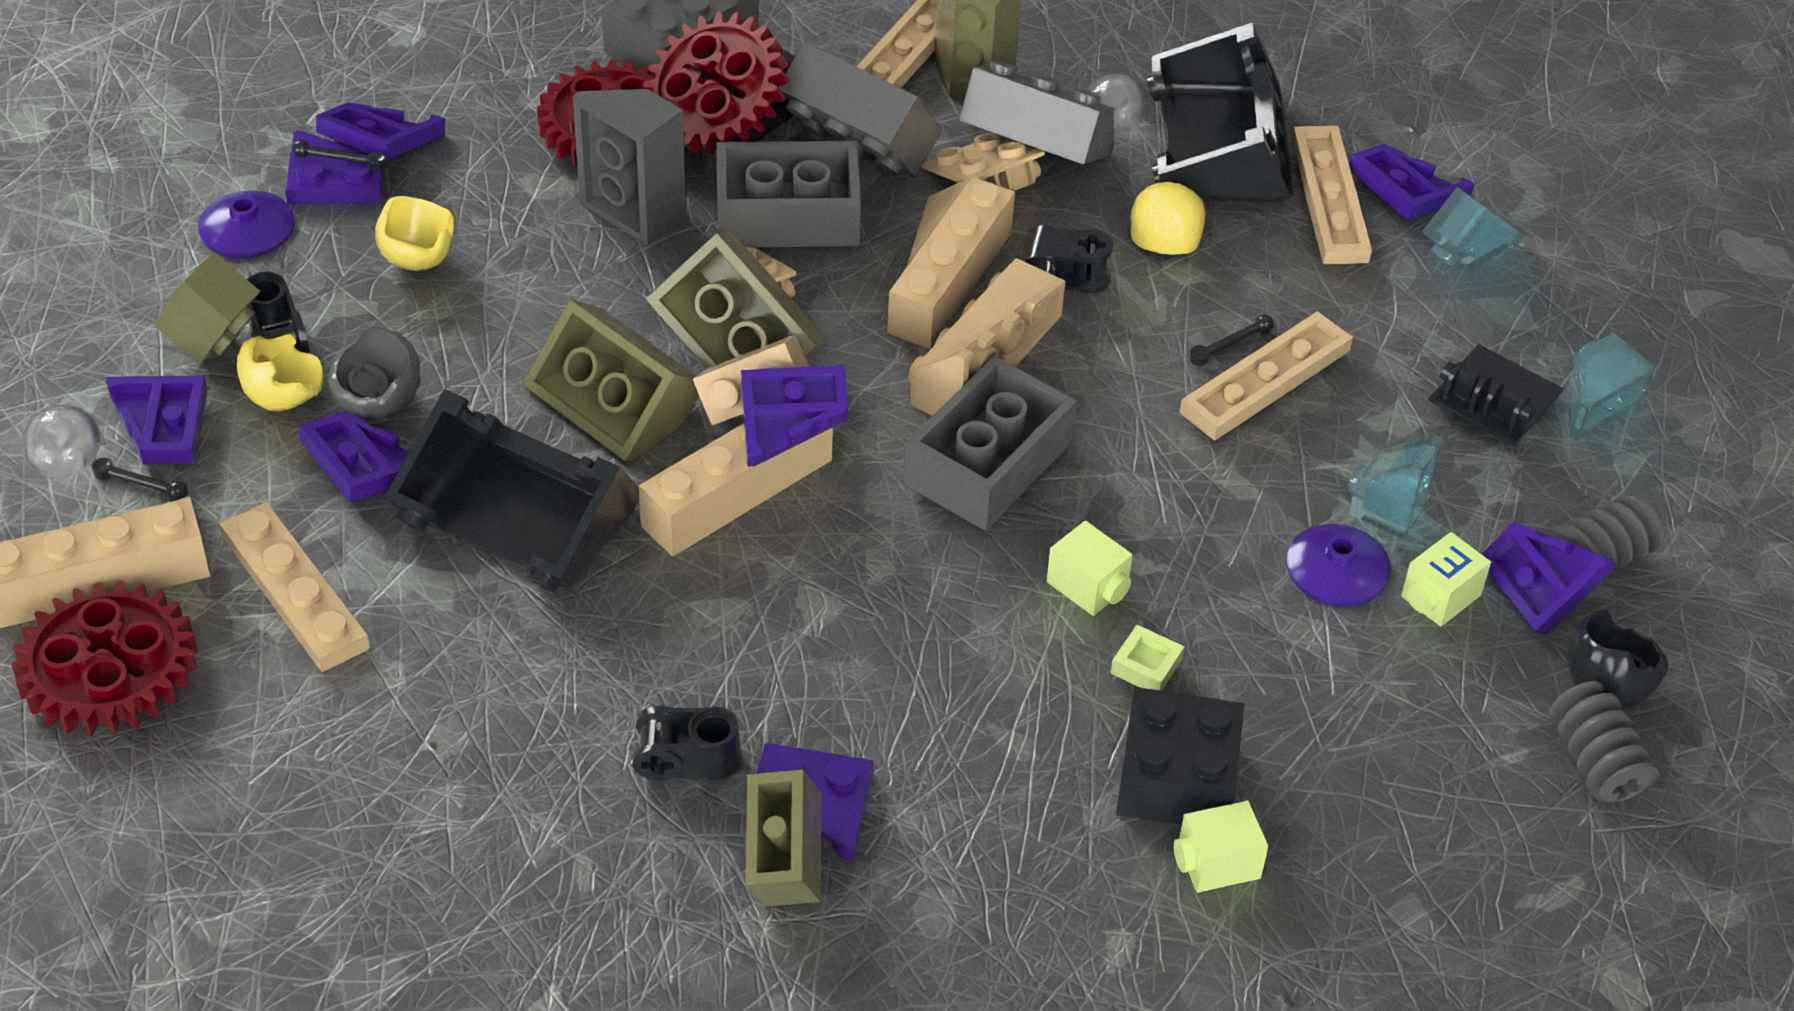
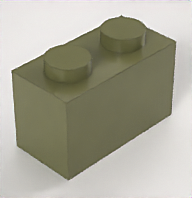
[153,251,260,364]
[745,769,822,907]

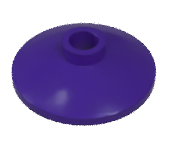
[198,190,295,258]
[1286,524,1391,606]

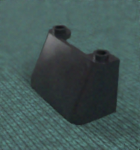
[1147,22,1293,202]
[384,389,639,593]

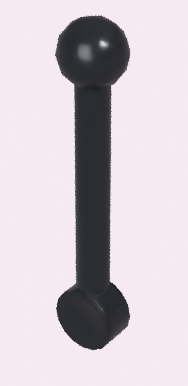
[292,139,387,171]
[1189,314,1274,366]
[91,457,188,501]

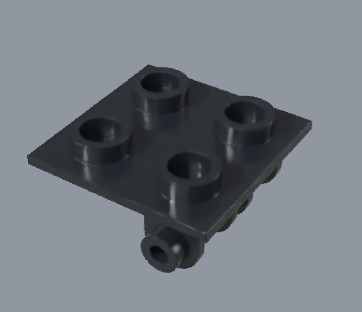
[1428,344,1563,446]

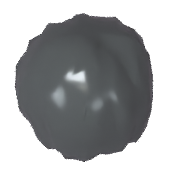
[328,326,421,421]

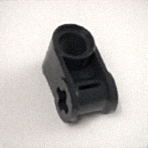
[1021,225,1113,293]
[247,271,310,353]
[632,706,742,781]

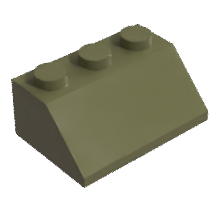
[934,0,1021,102]
[646,230,827,368]
[522,299,699,462]

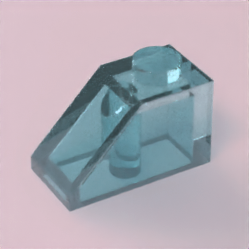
[1422,187,1524,269]
[1568,333,1656,441]
[1348,435,1444,540]

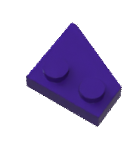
[316,102,445,161]
[285,131,385,204]
[1349,144,1475,220]
[741,365,848,467]
[106,376,208,464]
[299,411,410,503]
[1482,522,1618,635]
[757,743,874,860]

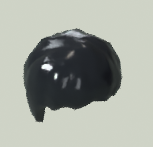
[1567,609,1668,706]

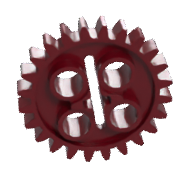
[643,12,789,155]
[537,59,655,166]
[12,581,198,736]

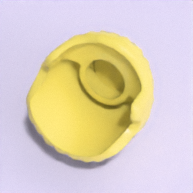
[1130,182,1206,255]
[375,196,455,271]
[237,334,324,412]

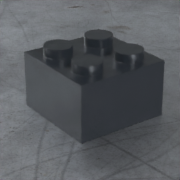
[1116,687,1245,825]

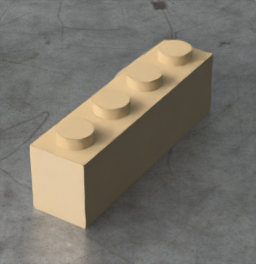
[887,177,1015,350]
[908,258,1065,416]
[639,421,833,557]
[0,495,210,628]

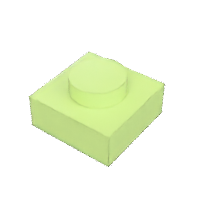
[1110,625,1185,691]

